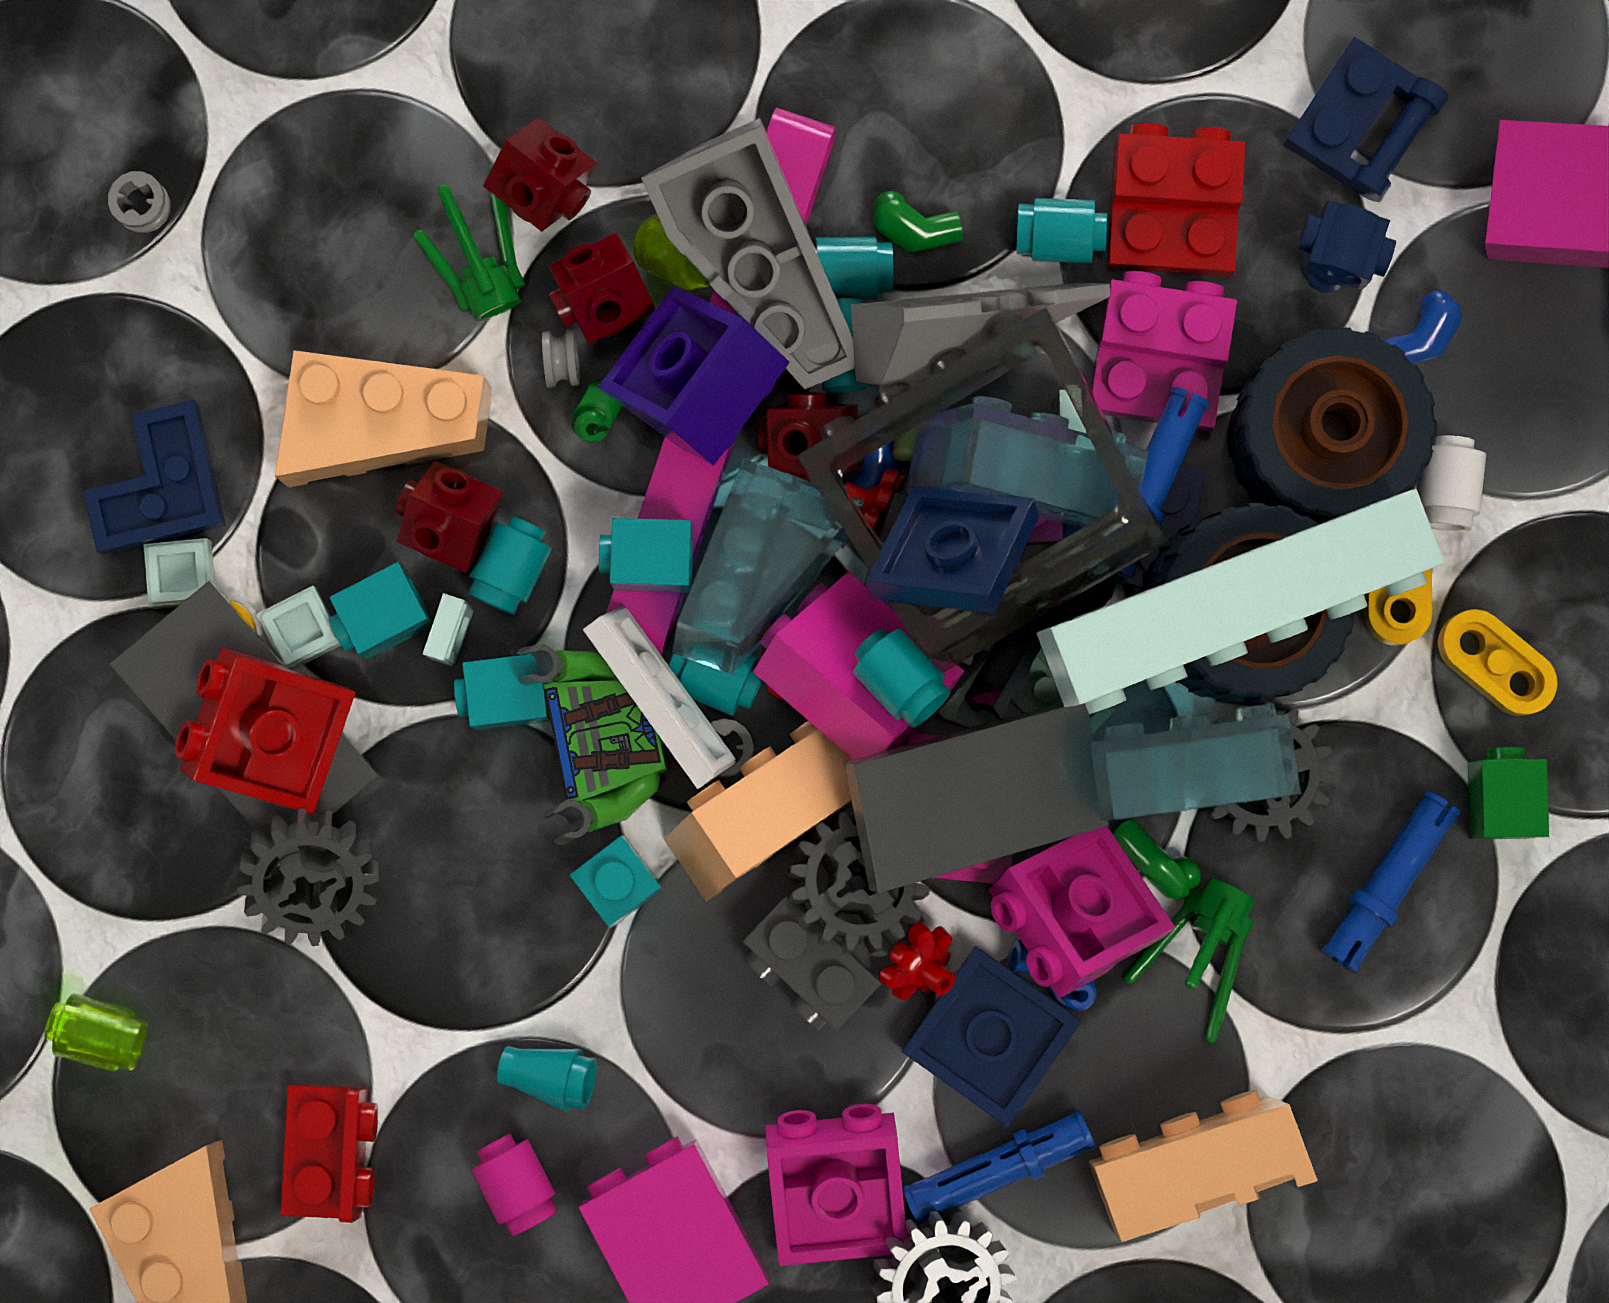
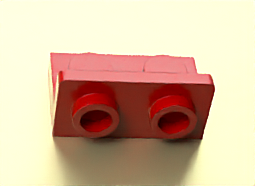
[280,1084,378,1223]

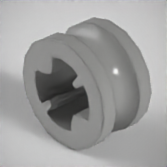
[108,171,171,233]
[542,329,580,388]
[710,719,754,778]

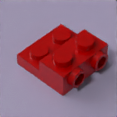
[1107,123,1245,277]
[175,647,356,814]

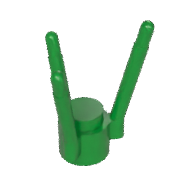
[413,166,525,321]
[1124,878,1255,1045]

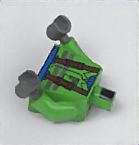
[517,644,668,845]

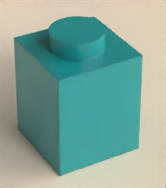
[599,518,694,593]
[328,562,434,659]
[454,654,550,731]
[570,835,664,927]

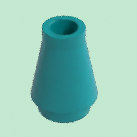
[497,1046,598,1113]

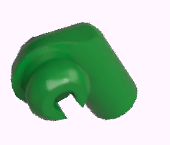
[872,191,964,253]
[571,378,622,443]
[1113,819,1201,899]

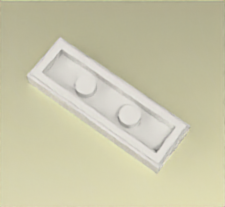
[583,606,736,789]

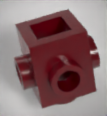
[483,117,597,232]
[548,232,655,344]
[759,392,859,485]
[395,460,504,573]

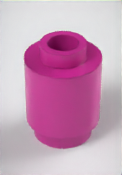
[470,1133,558,1236]

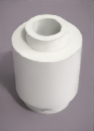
[1417,435,1486,531]

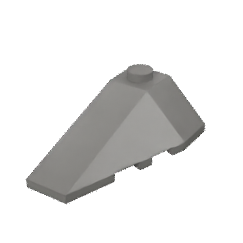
[641,118,855,389]
[851,282,1110,396]

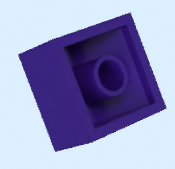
[598,285,790,466]

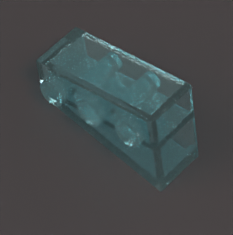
[906,396,1149,531]
[672,458,865,675]
[1090,704,1302,822]

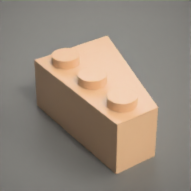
[664,721,853,902]
[1088,1090,1318,1242]
[89,1139,247,1303]

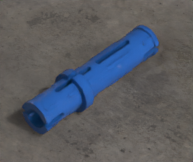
[1095,387,1209,579]
[1321,791,1461,973]
[902,1110,1096,1226]

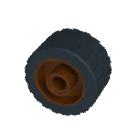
[1228,327,1437,524]
[1140,503,1355,703]

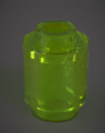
[633,214,710,290]
[45,993,148,1072]

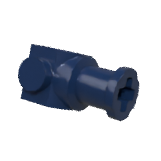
[1297,200,1396,294]

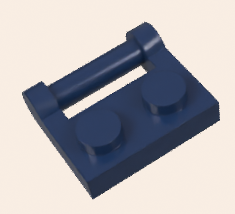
[1283,36,1448,202]

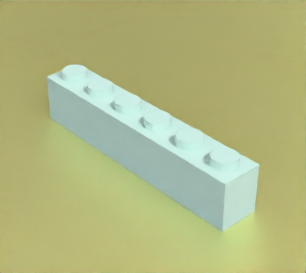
[1037,489,1445,714]

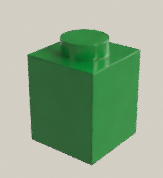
[1467,747,1549,839]

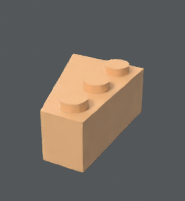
[275,351,493,488]

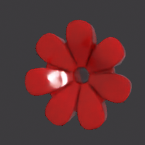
[838,469,906,552]
[879,922,955,1000]

